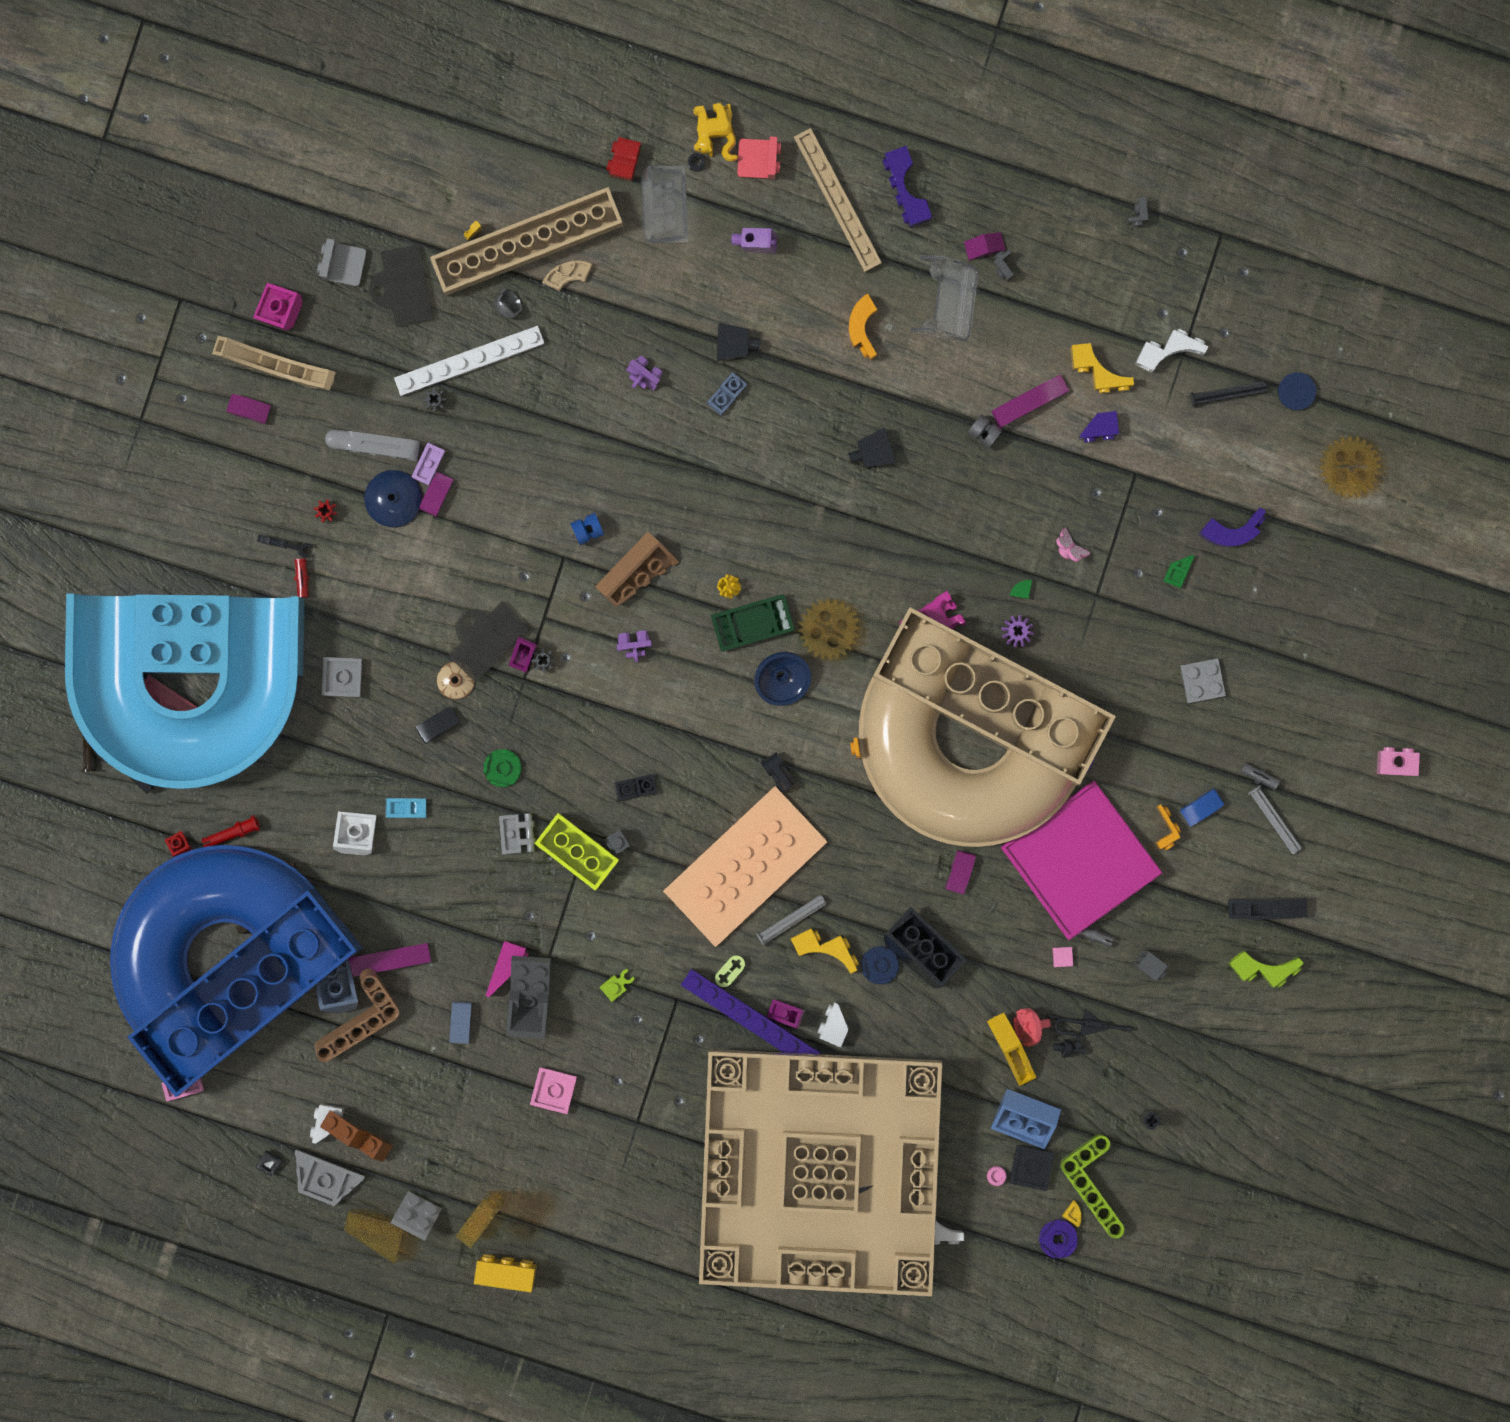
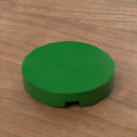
[483,749,522,787]

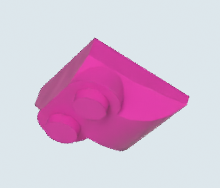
[253,283,302,330]

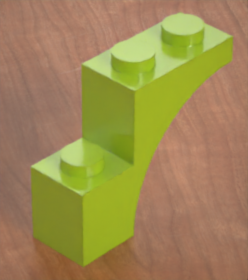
[1227,951,1304,988]

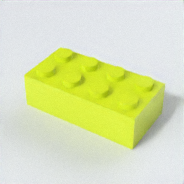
[534,813,619,891]

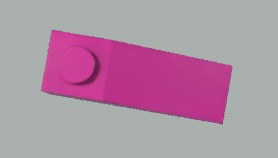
[486,941,529,997]

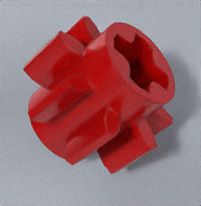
[313,499,338,523]

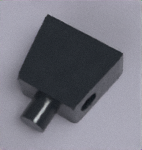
[717,323,760,362]
[848,428,896,469]

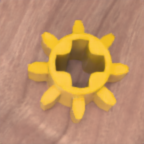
[717,574,741,599]

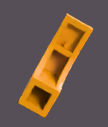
[848,293,877,360]

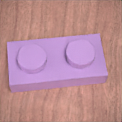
[412,443,445,486]

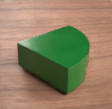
[1009,580,1032,599]

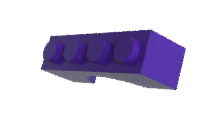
[882,146,932,228]

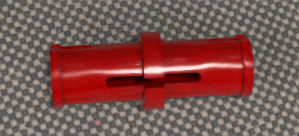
[294,559,310,598]

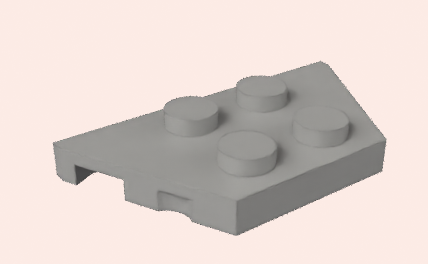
[295,1149,365,1206]

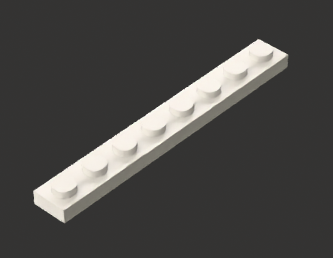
[394,326,545,396]

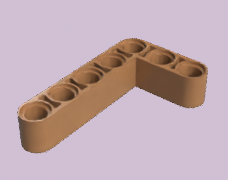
[314,969,399,1062]

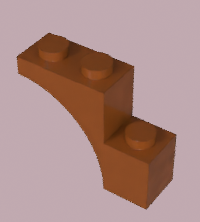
[320,1110,393,1162]

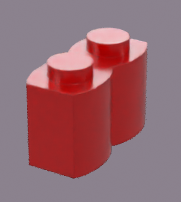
[607,137,641,182]

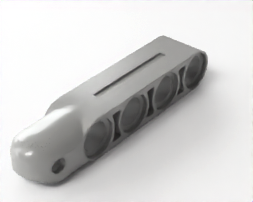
[325,429,420,461]

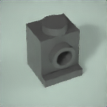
[605,830,631,856]

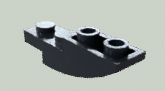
[1228,898,1307,920]

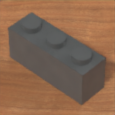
[1132,950,1168,981]

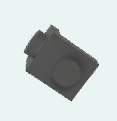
[993,250,1014,282]

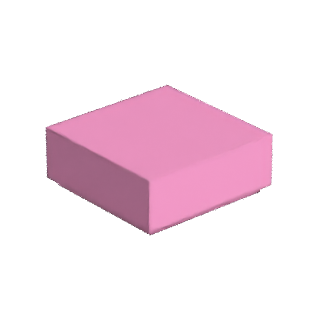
[1052,947,1073,967]

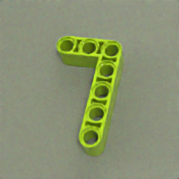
[1060,1134,1124,1238]

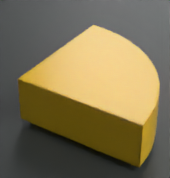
[464,221,482,241]
[1062,1200,1081,1227]

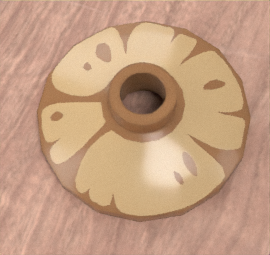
[437,661,475,700]

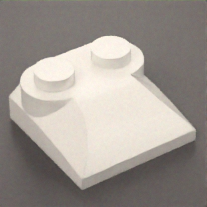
[333,811,376,855]

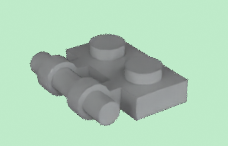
[499,813,536,854]

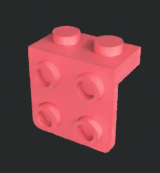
[737,136,781,179]

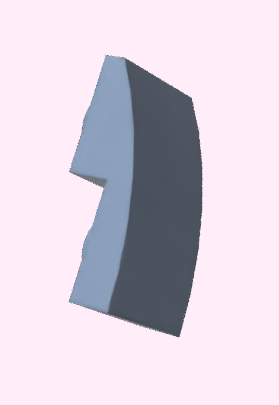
[707,372,747,416]
[449,1001,471,1044]

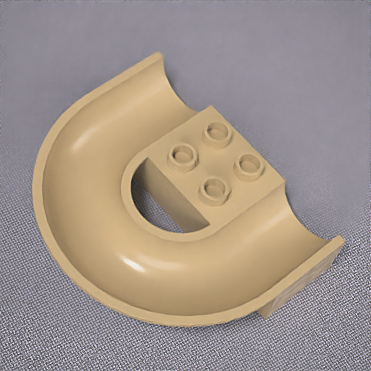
[859,607,1116,847]

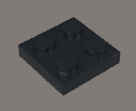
[1008,1145,1055,1191]

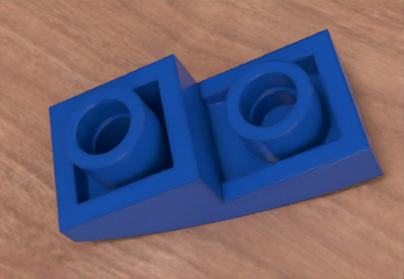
[1180,788,1224,827]

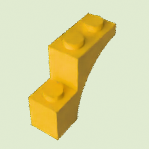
[1070,343,1134,394]
[791,928,859,974]

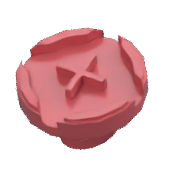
[1013,1008,1051,1047]

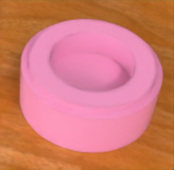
[987,1166,1006,1186]

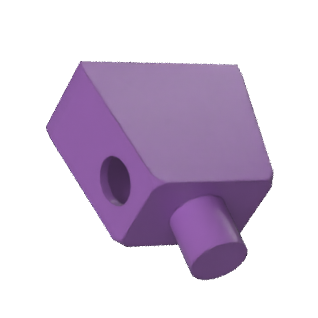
[731,228,778,254]

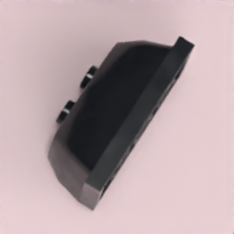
[884,907,967,988]

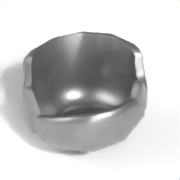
[494,289,523,319]

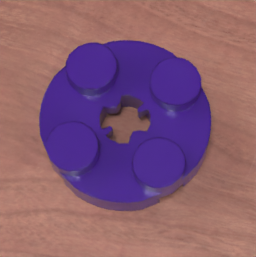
[1039,1219,1077,1258]

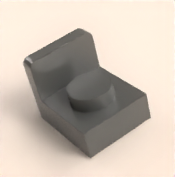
[1127,197,1148,227]

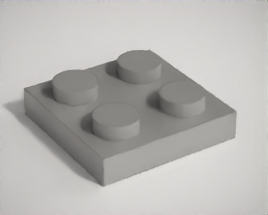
[322,657,363,697]
[1180,658,1226,703]
[391,1191,442,1241]

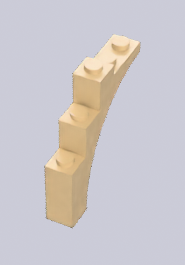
[212,336,336,391]

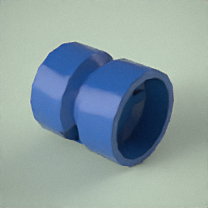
[570,512,604,546]

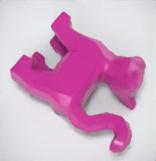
[899,591,966,630]

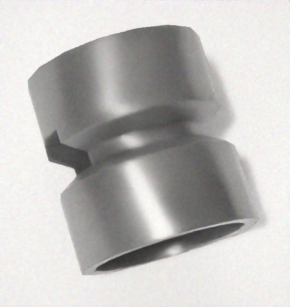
[967,414,1003,449]

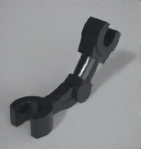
[257,534,312,558]

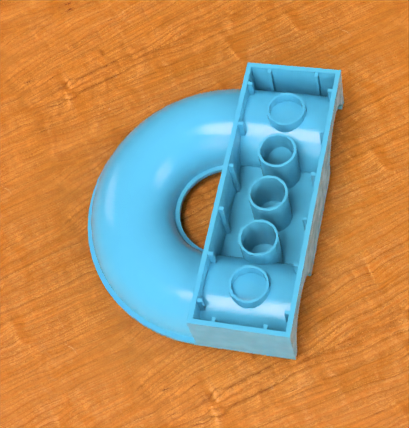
[65,594,304,789]

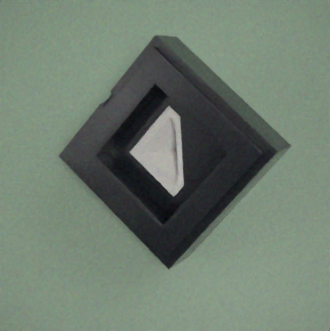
[256,1150,282,1177]

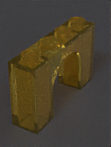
[455,1191,504,1248]

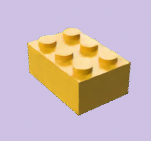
[474,1254,537,1292]

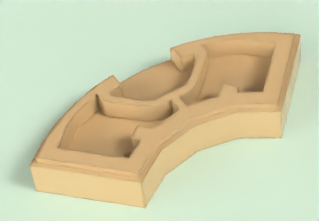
[542,261,593,291]

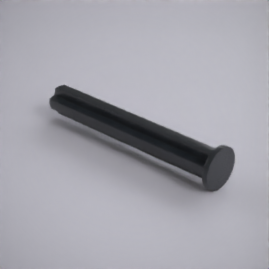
[1190,382,1267,407]

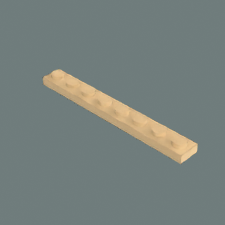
[794,128,882,273]

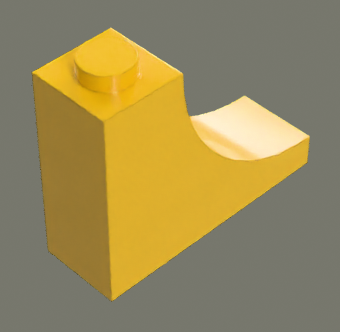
[987,1013,1036,1086]

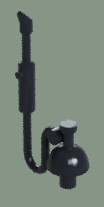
[1053,1018,1134,1058]

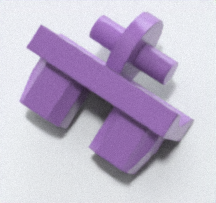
[626,356,663,391]
[617,630,652,663]

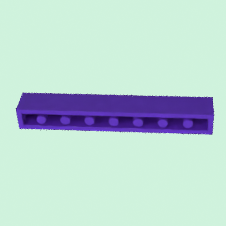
[681,968,821,1054]

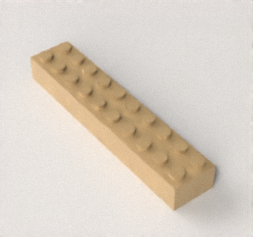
[430,187,623,296]

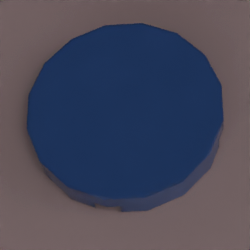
[1277,372,1316,411]
[861,946,899,984]

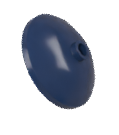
[364,470,422,527]
[754,652,811,706]

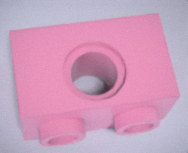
[1377,747,1420,776]

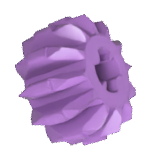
[1001,615,1034,648]

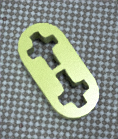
[715,955,745,987]

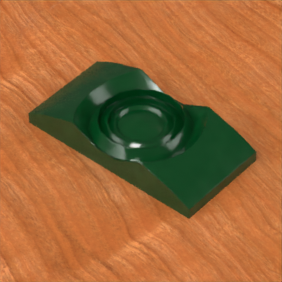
[710,594,795,652]

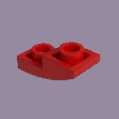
[165,831,193,857]

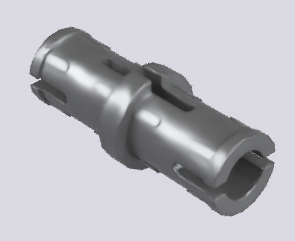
[1240,763,1280,791]
[1078,927,1114,948]

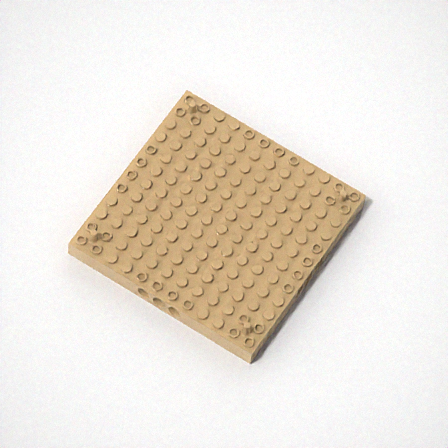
[699,1049,942,1296]

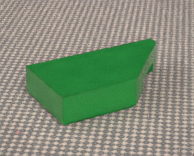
[1163,555,1195,589]

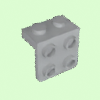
[317,239,366,286]

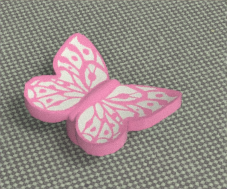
[1056,527,1091,562]

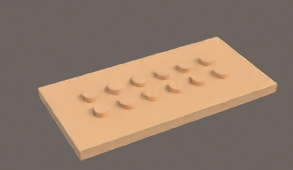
[663,786,827,947]

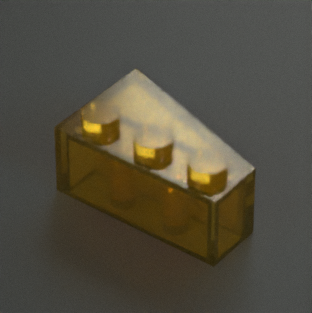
[344,1209,405,1264]

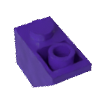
[1079,411,1119,443]

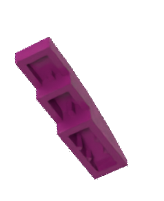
[991,374,1069,428]
[348,943,431,977]

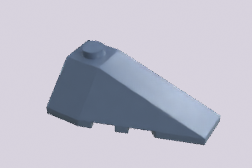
[316,960,358,1013]

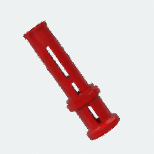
[202,815,261,847]

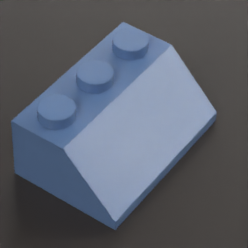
[991,1089,1061,1149]

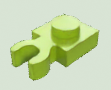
[600,969,635,1002]

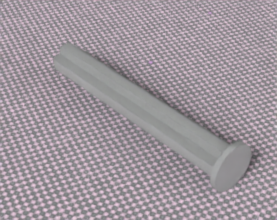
[1248,785,1301,854]
[756,895,826,946]

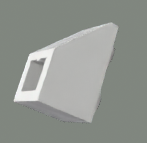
[817,1002,848,1047]
[310,1103,344,1144]

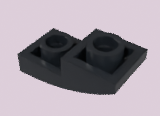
[415,707,460,744]
[614,774,657,801]

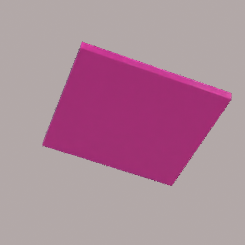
[1001,781,1162,941]

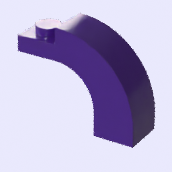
[1198,507,1266,548]

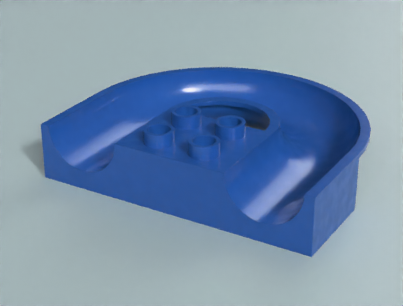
[110,845,363,1097]

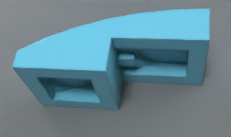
[386,798,426,818]

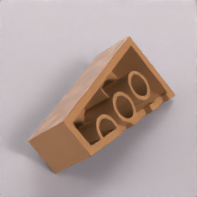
[595,532,679,607]

